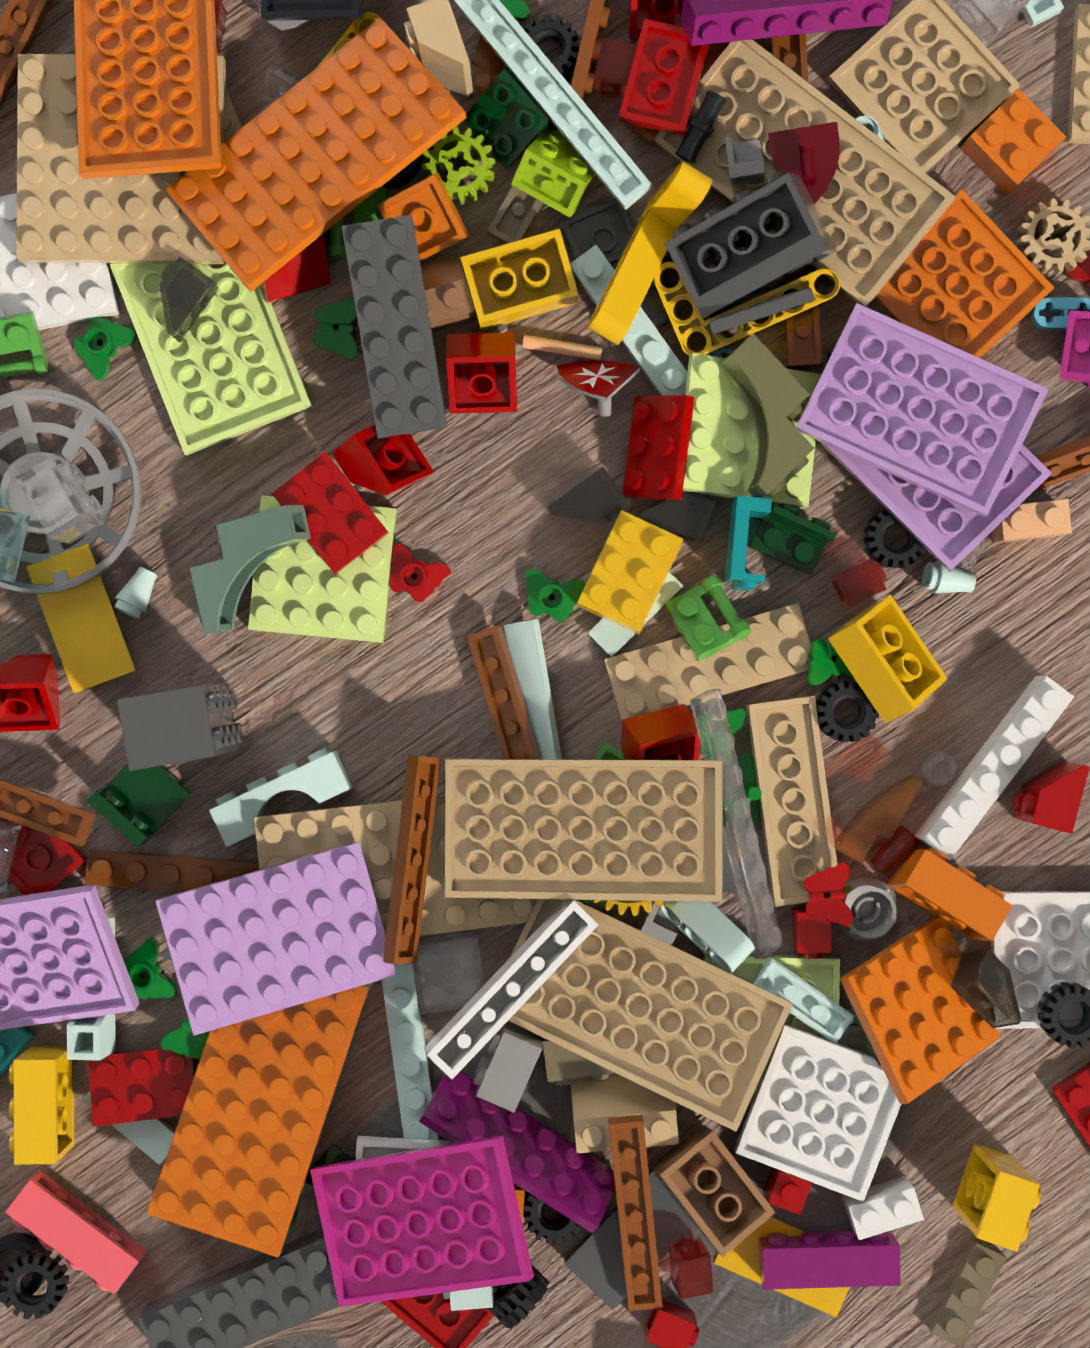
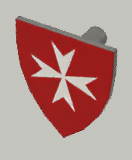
[556,360,641,417]

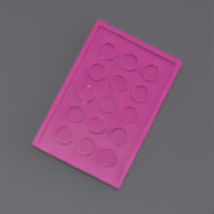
[310,1135,534,1307]

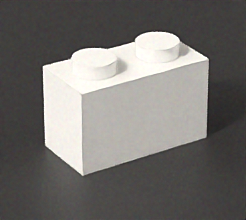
[842,1176,924,1240]

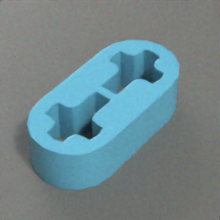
[1029,297,1090,331]

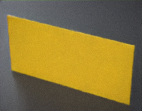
[26,544,136,694]
[714,1217,850,1317]

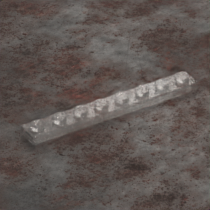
[690,689,783,959]

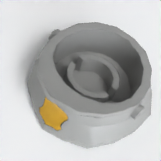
[839,877,899,941]

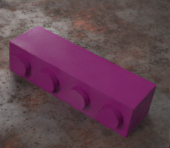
[759,1230,901,1290]

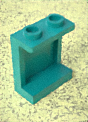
[723,496,772,591]

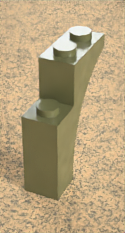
[720,333,814,498]

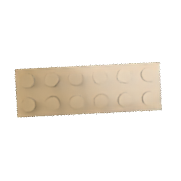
[604,603,811,721]
[746,696,837,907]

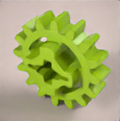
[422,127,496,204]

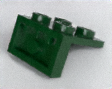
[464,68,555,168]
[749,503,837,575]
[86,763,190,847]

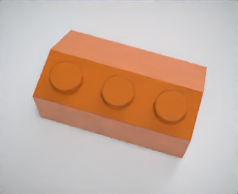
[886,847,1013,941]

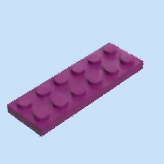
[418,1071,615,1233]

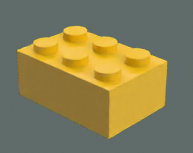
[460,229,579,331]
[577,510,683,635]
[828,594,948,724]
[9,1045,74,1165]
[952,1143,1041,1252]

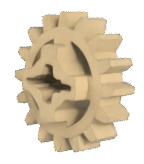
[1017,198,1090,275]

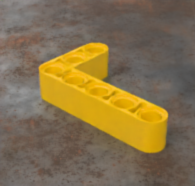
[588,161,713,345]
[654,262,841,356]

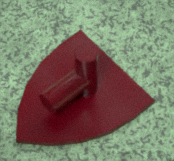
[768,122,839,205]

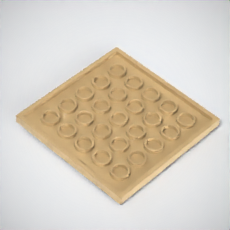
[16,54,226,264]

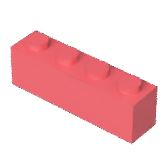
[5,1170,146,1295]

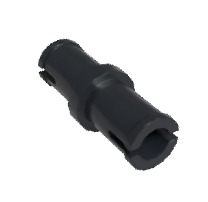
[675,90,727,164]

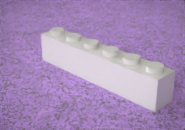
[915,676,1074,860]
[424,899,598,1079]

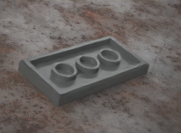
[559,198,671,348]
[564,1163,695,1310]

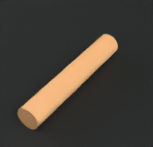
[522,335,602,361]

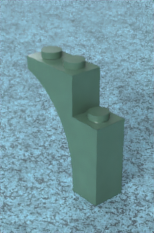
[190,505,311,634]

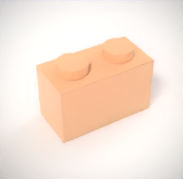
[992,499,1072,543]

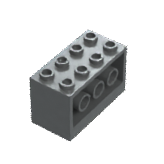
[665,171,837,319]
[117,684,243,771]

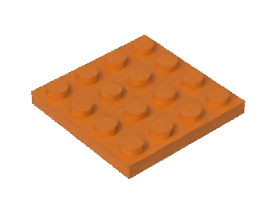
[874,189,1055,358]
[840,916,1001,1104]

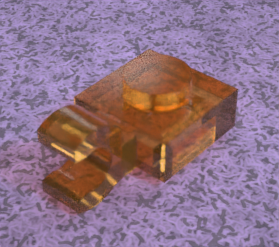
[472,35,507,93]

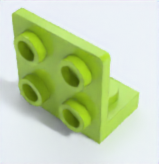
[511,128,596,218]

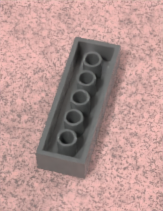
[342,215,448,438]
[138,1229,339,1348]

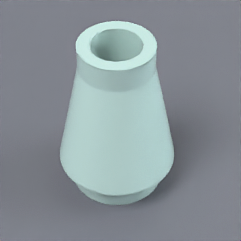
[922,560,976,594]
[114,567,157,619]

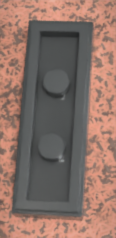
[709,287,815,334]

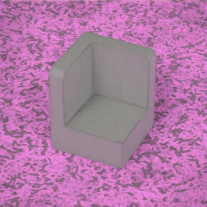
[725,137,765,187]
[638,901,677,946]

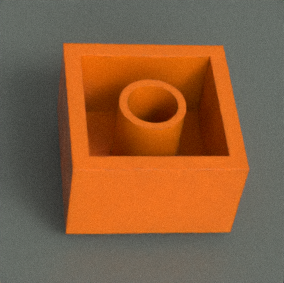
[960,88,1066,196]

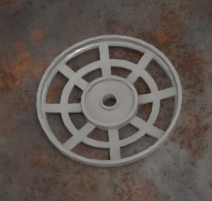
[0,388,142,594]

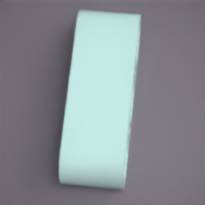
[660,901,755,974]

